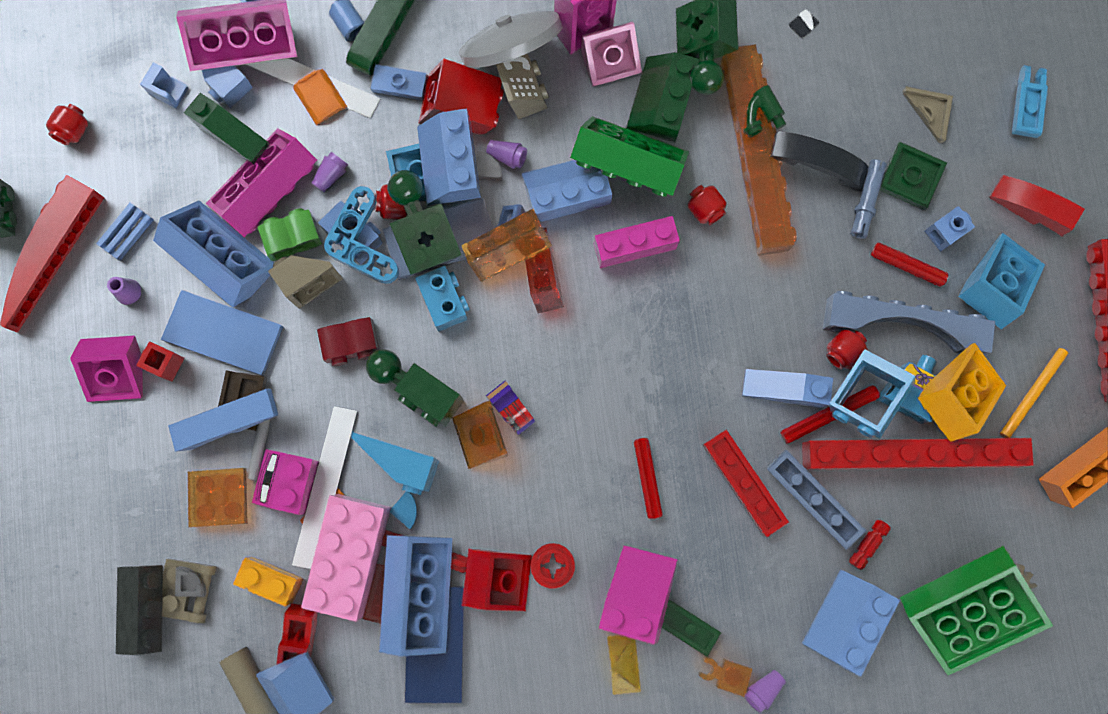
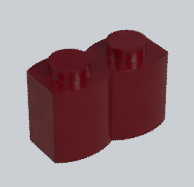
[317,317,380,367]

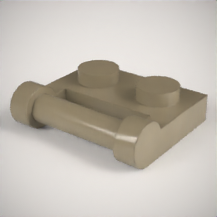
[162,558,217,623]

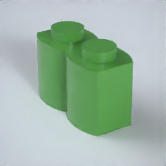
[258,208,322,261]

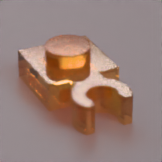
[698,657,752,697]

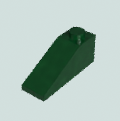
[184,93,270,164]

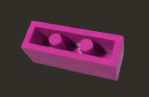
[593,216,680,268]

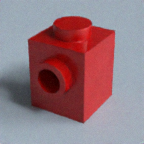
[136,341,185,382]

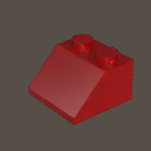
[462,549,532,611]

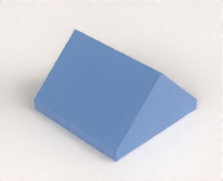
[256,652,334,714]

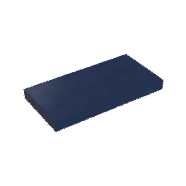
[405,586,464,703]

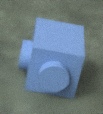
[924,206,975,252]

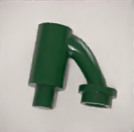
[743,85,786,138]

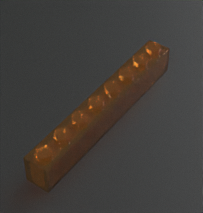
[721,44,797,256]

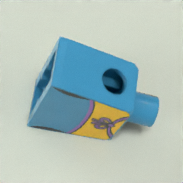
[876,355,937,424]

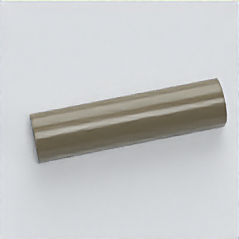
[219,647,279,714]

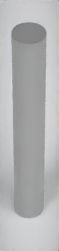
[246,400,275,480]

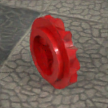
[531,543,575,589]

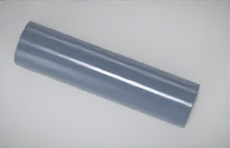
[766,450,866,550]

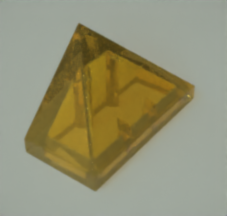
[607,635,641,695]

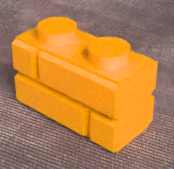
[233,557,303,606]

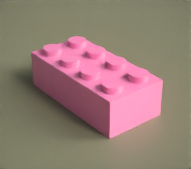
[301,494,391,622]

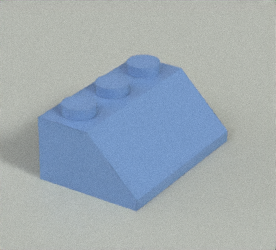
[417,109,481,206]
[522,160,612,223]
[802,570,900,677]

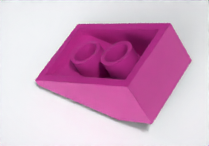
[598,545,678,644]

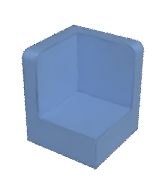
[140,62,188,108]

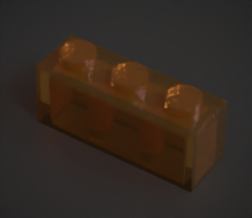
[461,209,552,282]

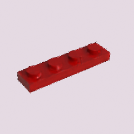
[703,429,789,537]

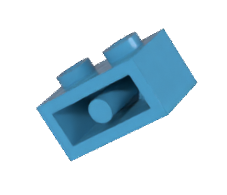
[415,266,470,332]

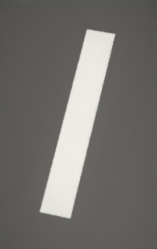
[246,58,380,118]
[292,406,357,569]

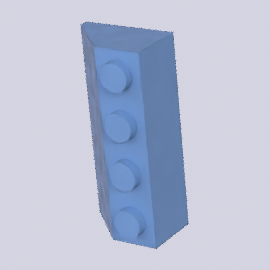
[153,201,274,307]
[379,535,453,656]

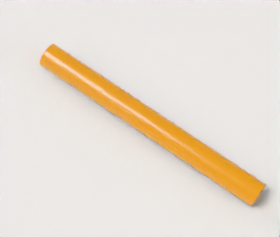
[999,348,1069,438]

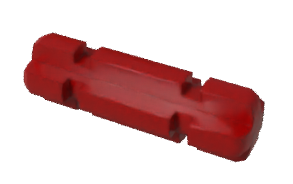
[849,520,891,570]

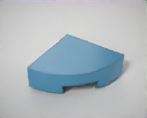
[390,491,417,529]

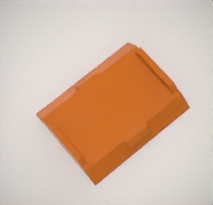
[293,69,348,126]

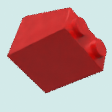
[418,58,504,135]

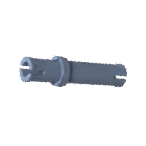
[850,159,887,239]

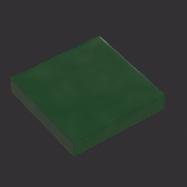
[879,141,947,211]

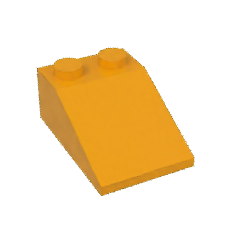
[918,343,1006,442]

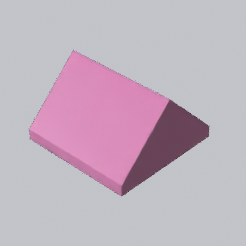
[581,22,642,86]

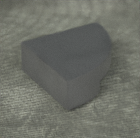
[476,151,502,180]
[175,566,206,597]

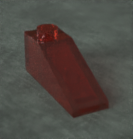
[521,227,564,314]

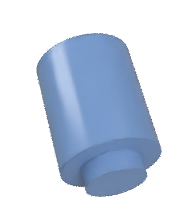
[329,0,364,42]

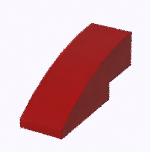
[989,175,1085,236]
[276,603,318,665]

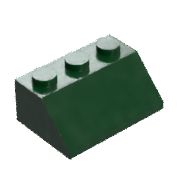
[626,52,700,143]

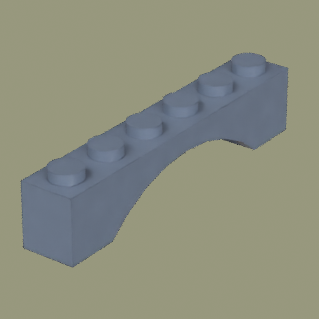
[823,291,995,356]

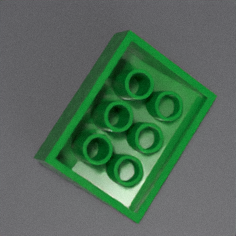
[570,116,689,197]
[900,545,1053,676]

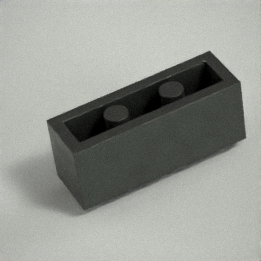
[116,565,163,655]

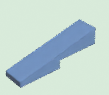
[168,389,278,452]

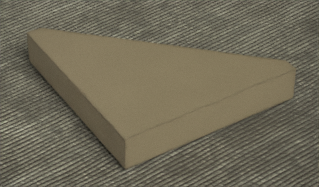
[902,86,953,144]

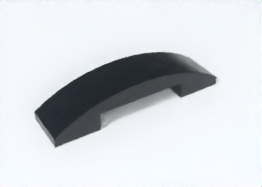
[770,131,869,192]

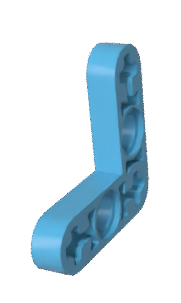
[324,186,399,284]

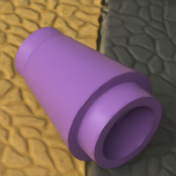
[486,140,527,169]
[312,152,348,192]
[107,277,141,305]
[744,670,786,713]

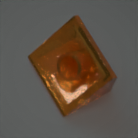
[452,401,509,469]

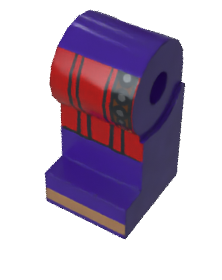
[486,380,535,435]

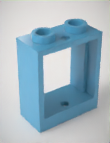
[829,349,916,439]

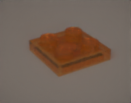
[188,468,247,527]

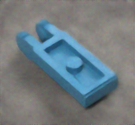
[1012,65,1048,138]

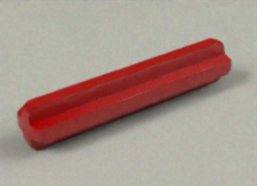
[871,242,949,287]
[634,438,663,519]

